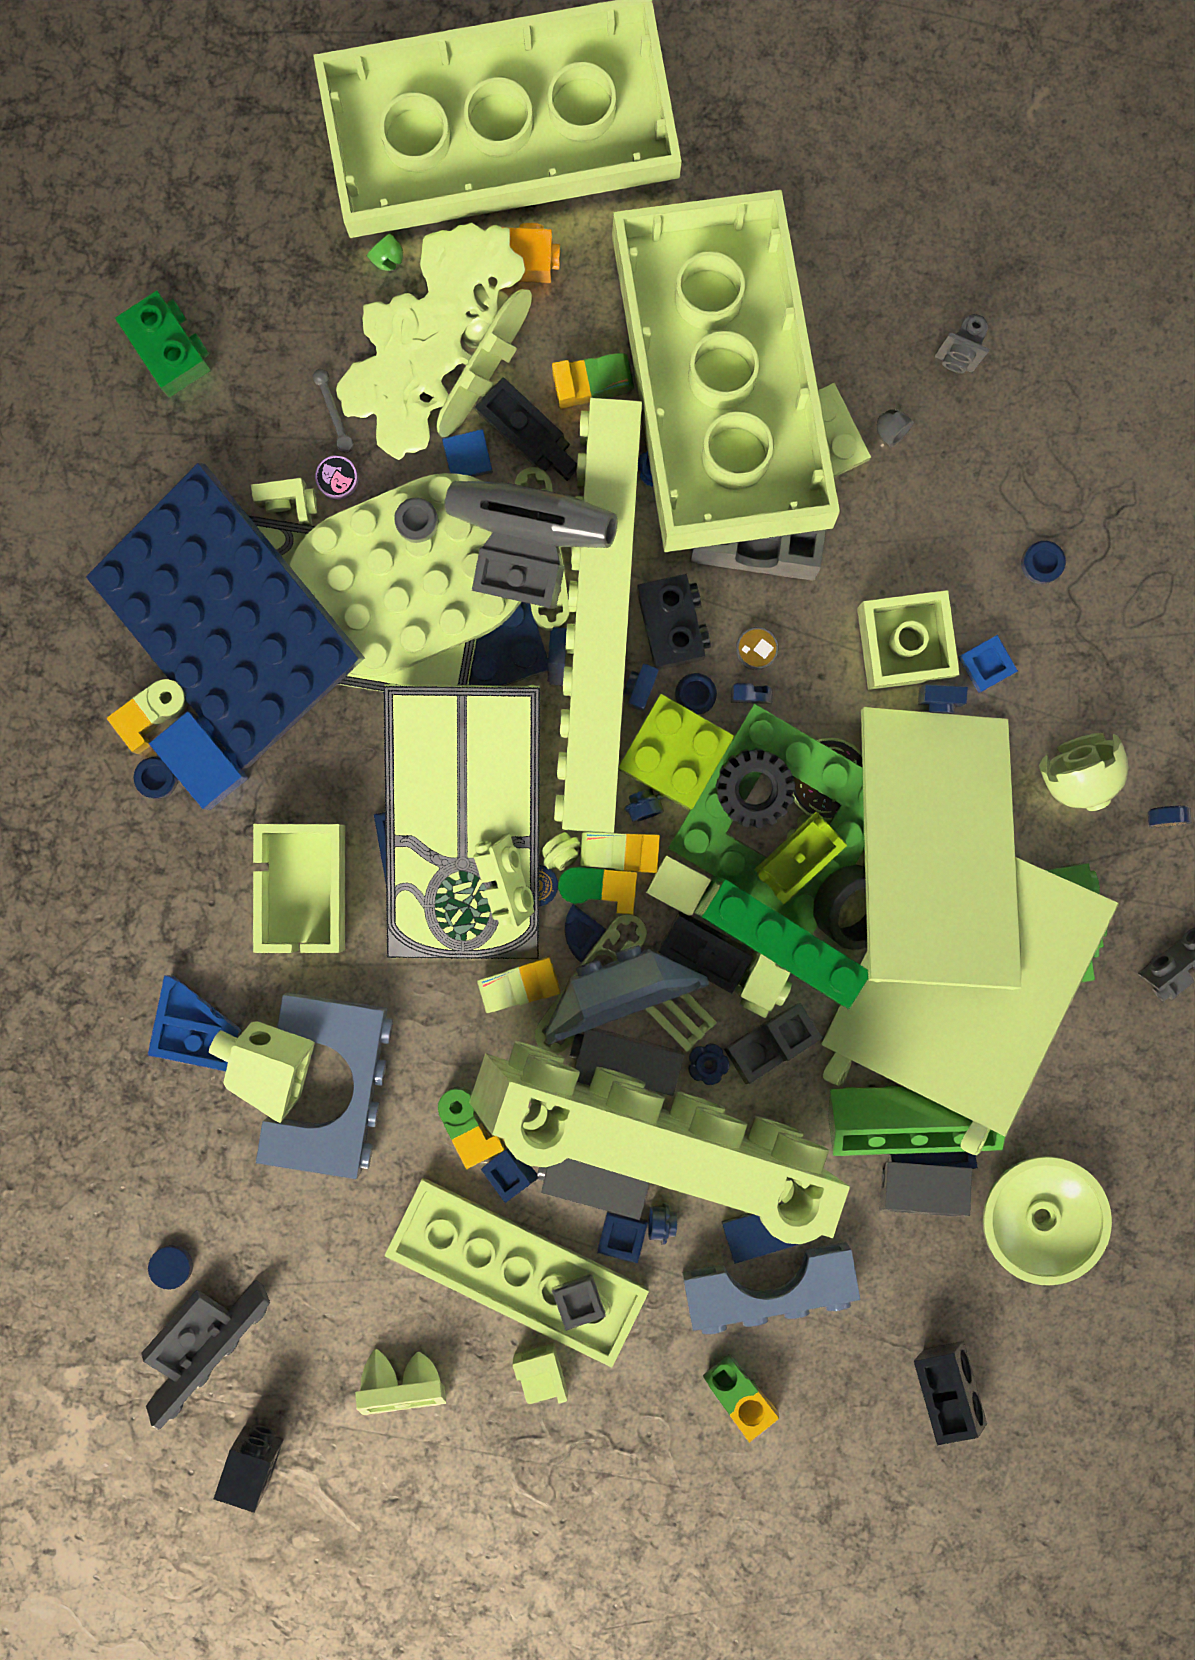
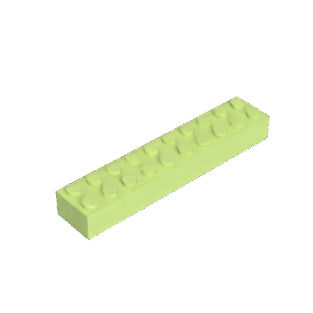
[554,398,642,833]

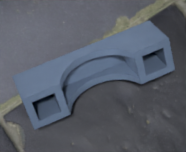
[682,1242,861,1334]

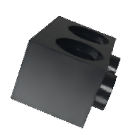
[914,1341,987,1446]
[213,1425,284,1513]

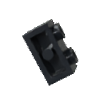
[636,573,711,670]

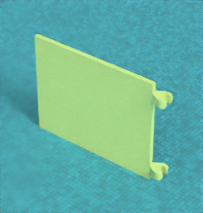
[821,857,1119,1155]

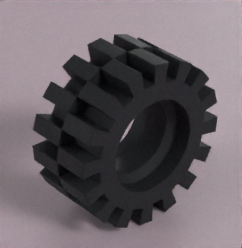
[716,748,795,828]

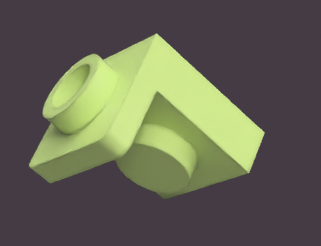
[251,478,318,525]

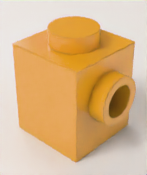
[501,223,560,283]

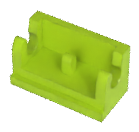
[754,811,847,904]

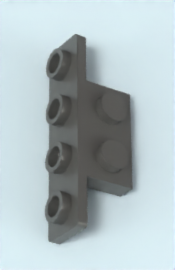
[141,1280,270,1430]

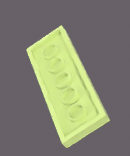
[384,1178,649,1368]

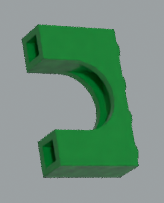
[694,876,868,1009]

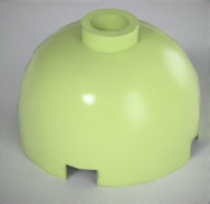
[1039,733,1129,811]

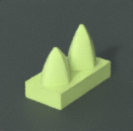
[355,1349,446,1415]

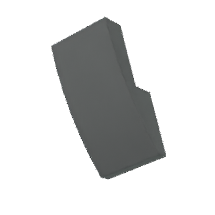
[724,1003,822,1084]

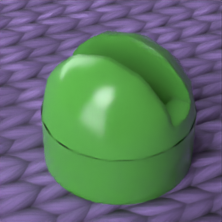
[366,233,403,271]

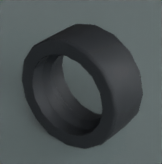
[813,864,867,950]

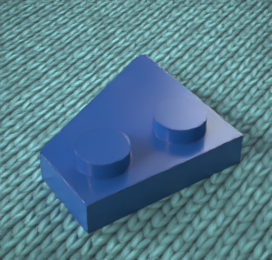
[148,975,242,1071]

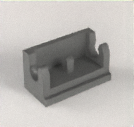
[879,1162,972,1217]

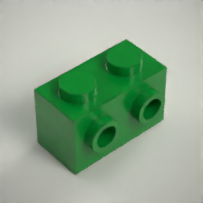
[115,290,211,398]

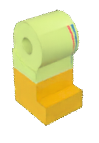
[107,679,189,754]
[580,832,660,873]
[477,956,561,1013]

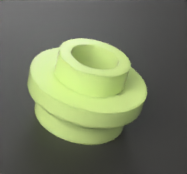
[541,832,581,870]

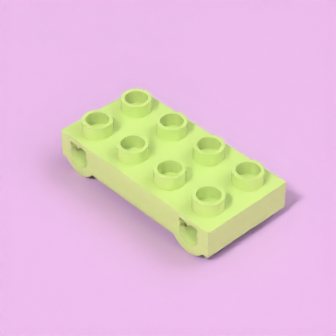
[469,1041,850,1244]

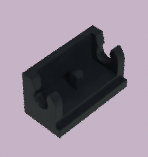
[658,911,753,994]

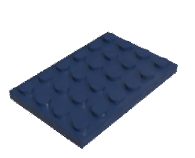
[86,463,365,769]

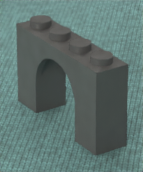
[537,1027,684,1220]

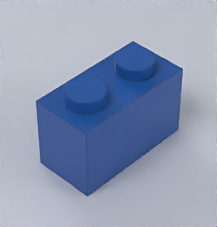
[149,711,249,810]

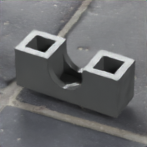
[691,530,826,581]

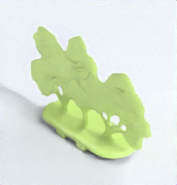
[336,222,532,460]

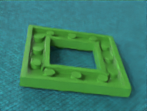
[668,703,865,935]

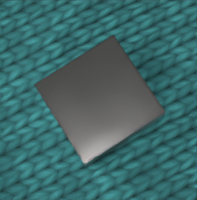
[552,1274,606,1331]

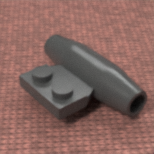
[445,481,618,609]

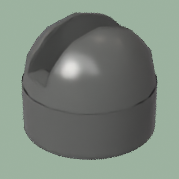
[876,409,914,447]

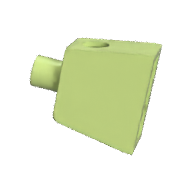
[209,1021,315,1123]

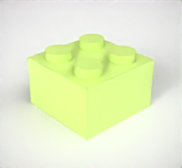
[857,590,960,690]

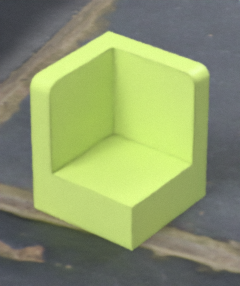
[645,856,711,916]
[512,1343,568,1404]

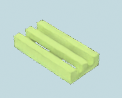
[645,993,717,1052]

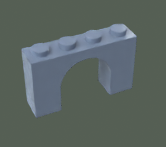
[256,992,393,1179]

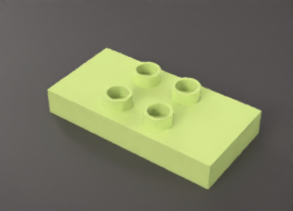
[313,0,682,238]
[612,190,840,552]

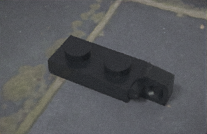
[474,377,577,481]

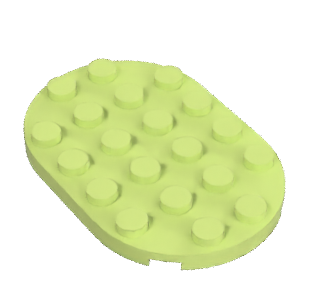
[289,473,521,677]

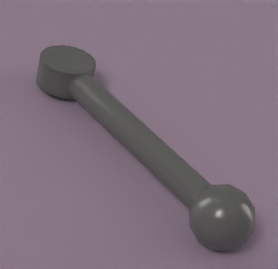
[313,369,354,453]

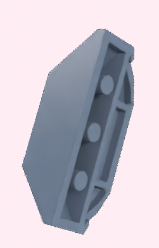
[545,945,709,1045]

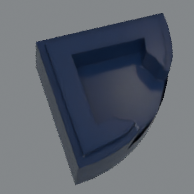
[547,627,567,686]
[731,683,773,704]
[565,904,606,962]

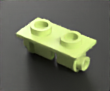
[473,834,534,928]

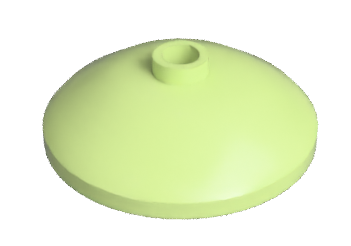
[983,1156,1112,1285]

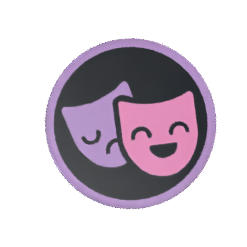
[315,456,359,500]

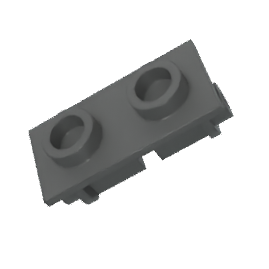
[934,314,989,373]
[1138,927,1195,1002]

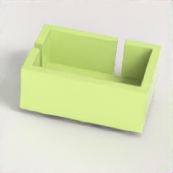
[253,824,345,953]

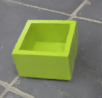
[618,694,734,811]

